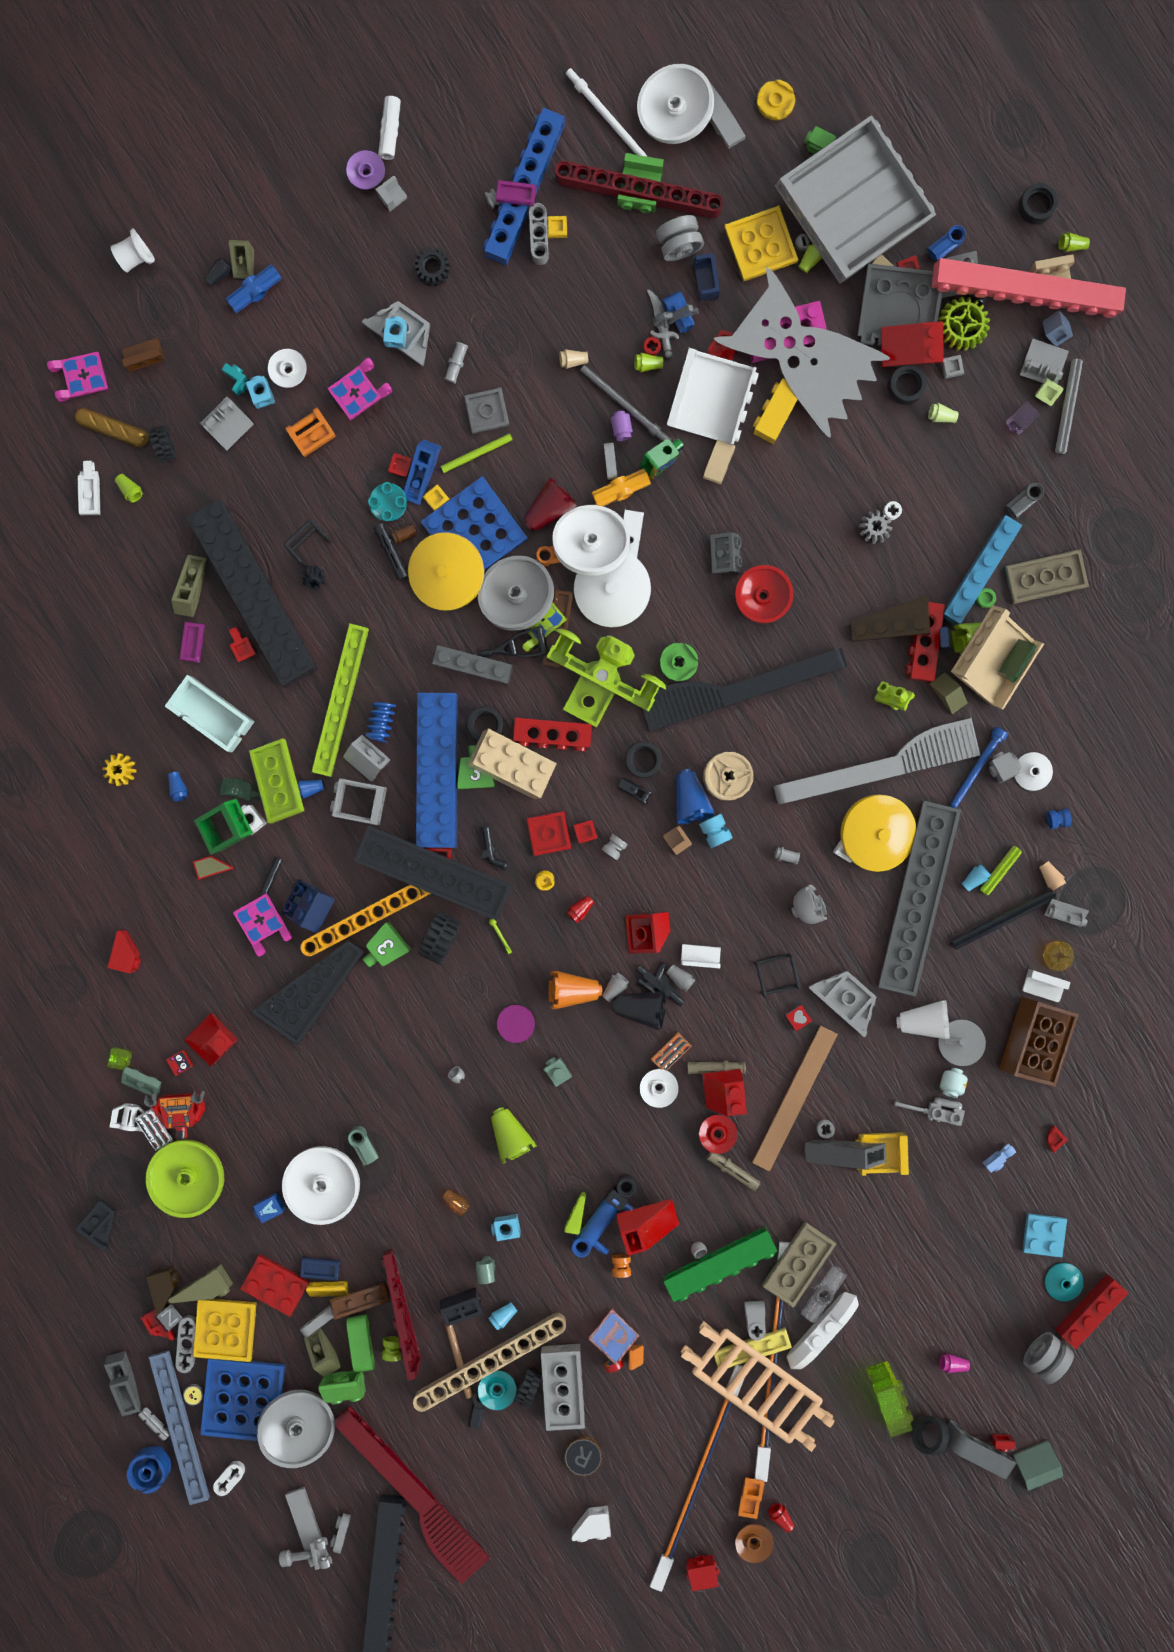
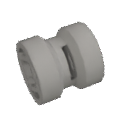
[602,834,628,860]

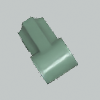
[348,1126,379,1166]
[475,1256,496,1284]

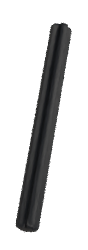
[951,890,1057,949]

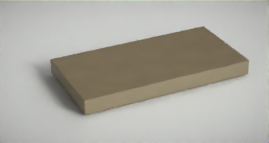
[1004,549,1089,604]
[762,1221,837,1308]

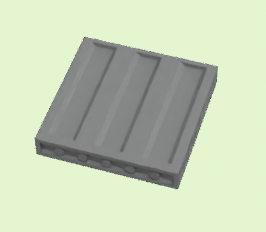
[775,115,936,284]

